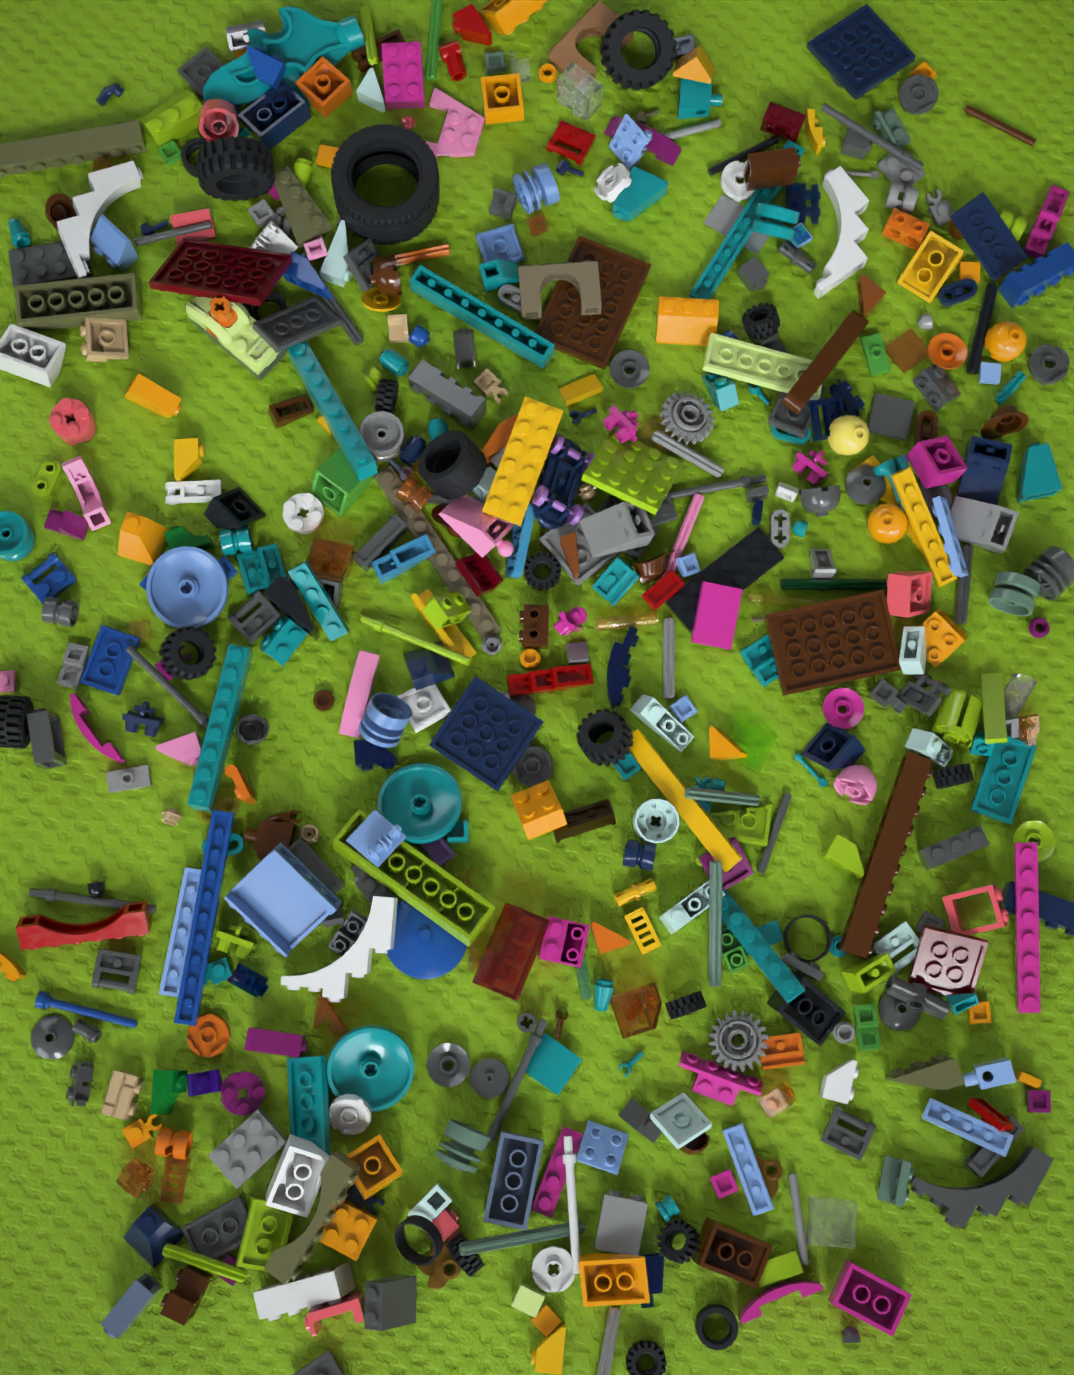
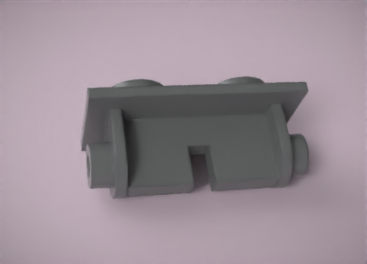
[66,1060,94,1106]

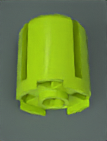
[931,689,983,748]

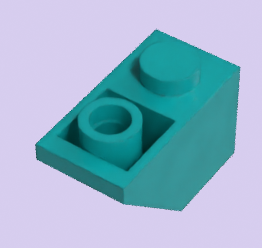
[479,259,519,292]
[702,372,739,411]

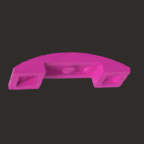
[70,693,126,764]
[738,1279,823,1324]

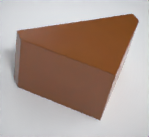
[857,275,886,319]

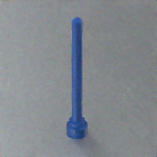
[35,991,138,1028]

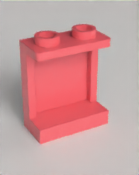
[304,1290,365,1337]

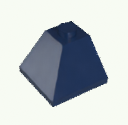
[403,640,455,691]
[801,722,865,770]
[123,1203,184,1268]

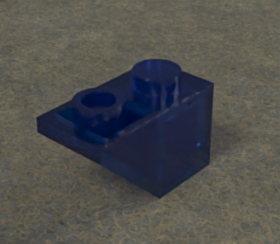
[354,740,399,771]

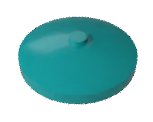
[378,763,462,844]
[327,1025,414,1112]

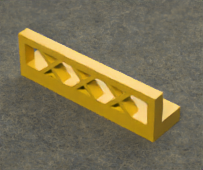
[410,589,477,666]

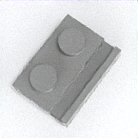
[877,146,925,188]

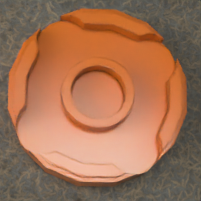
[187,1014,230,1057]

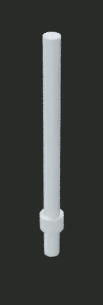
[562,1136,580,1274]

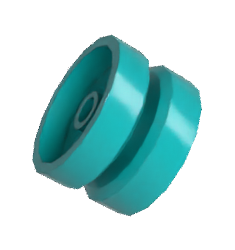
[751,203,800,241]
[0,511,36,562]

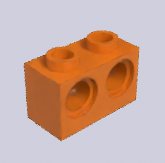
[882,208,930,251]

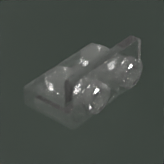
[1004,673,1037,716]

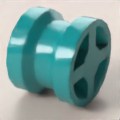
[654,1194,681,1222]

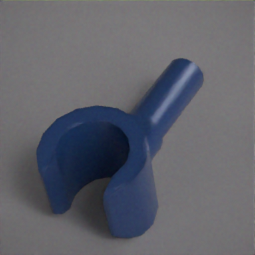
[556,160,584,177]
[140,220,169,236]
[569,408,597,425]

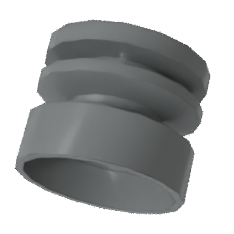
[1023,546,1074,601]

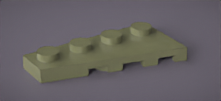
[274,166,332,249]

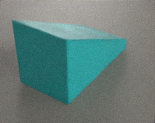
[945,993,979,1015]

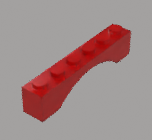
[16,901,152,950]

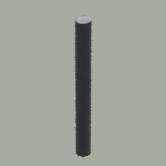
[707,135,779,176]

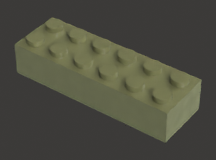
[15,273,143,332]

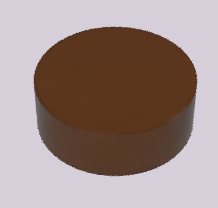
[313,690,335,712]

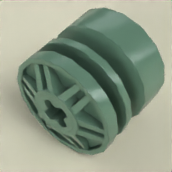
[434,1119,491,1173]

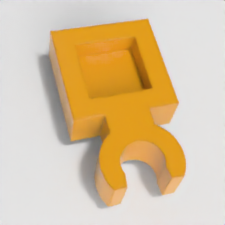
[122,1114,164,1149]

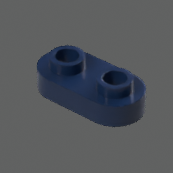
[938,278,978,307]

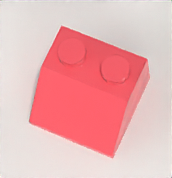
[886,571,932,617]

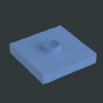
[475,223,525,263]

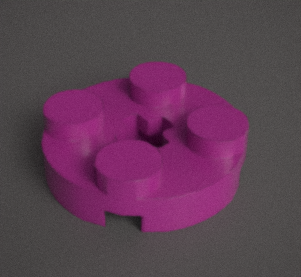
[220,1071,265,1116]

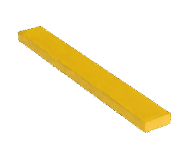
[629,729,743,872]

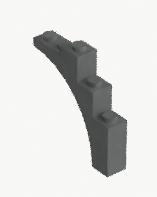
[908,1146,1054,1228]

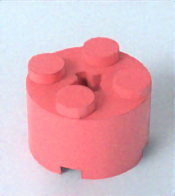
[199,99,239,142]
[49,398,96,445]

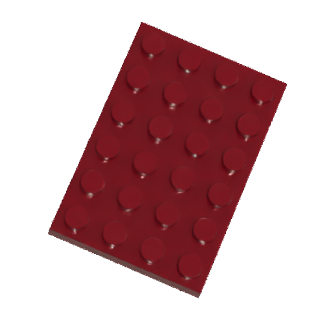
[149,238,293,306]

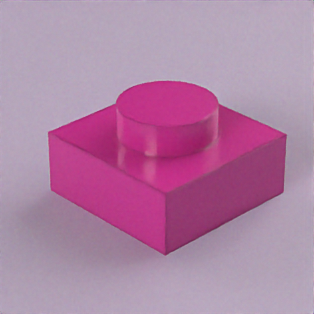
[709,1169,739,1199]

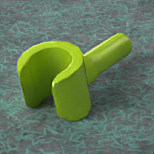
[923,218,947,236]

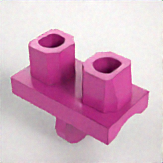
[603,405,639,444]
[792,450,829,486]
[553,607,587,636]

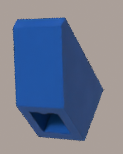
[247,46,287,90]

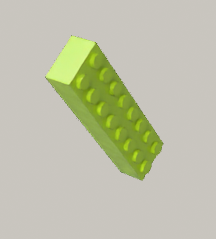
[333,809,496,947]

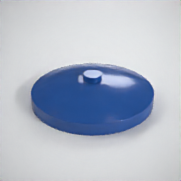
[387,900,467,979]

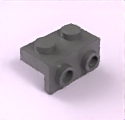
[913,364,961,412]

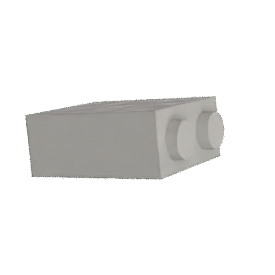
[594,1190,648,1256]

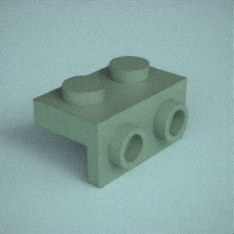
[877,1156,913,1207]

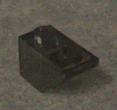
[453,328,476,369]

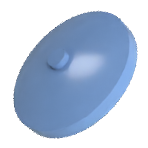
[146,546,229,629]

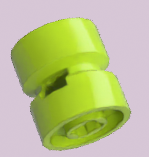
[1000,209,1029,242]

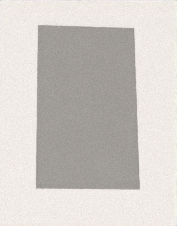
[703,194,769,255]

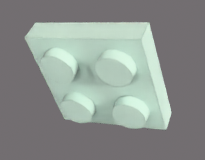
[650,1092,712,1150]

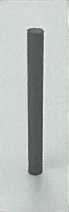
[134,221,212,246]
[757,793,792,874]

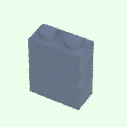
[101,1273,162,1339]

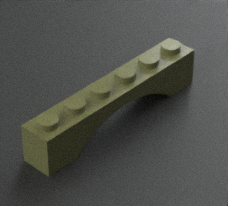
[264,1151,361,1285]

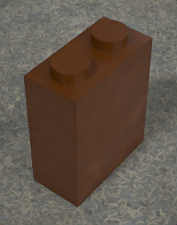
[743,147,801,191]

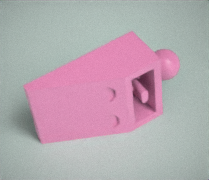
[439,495,514,558]

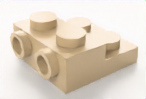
[80,317,129,362]

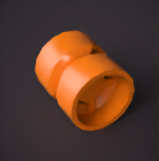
[155,1126,193,1160]

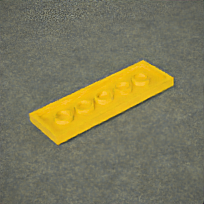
[482,397,564,527]

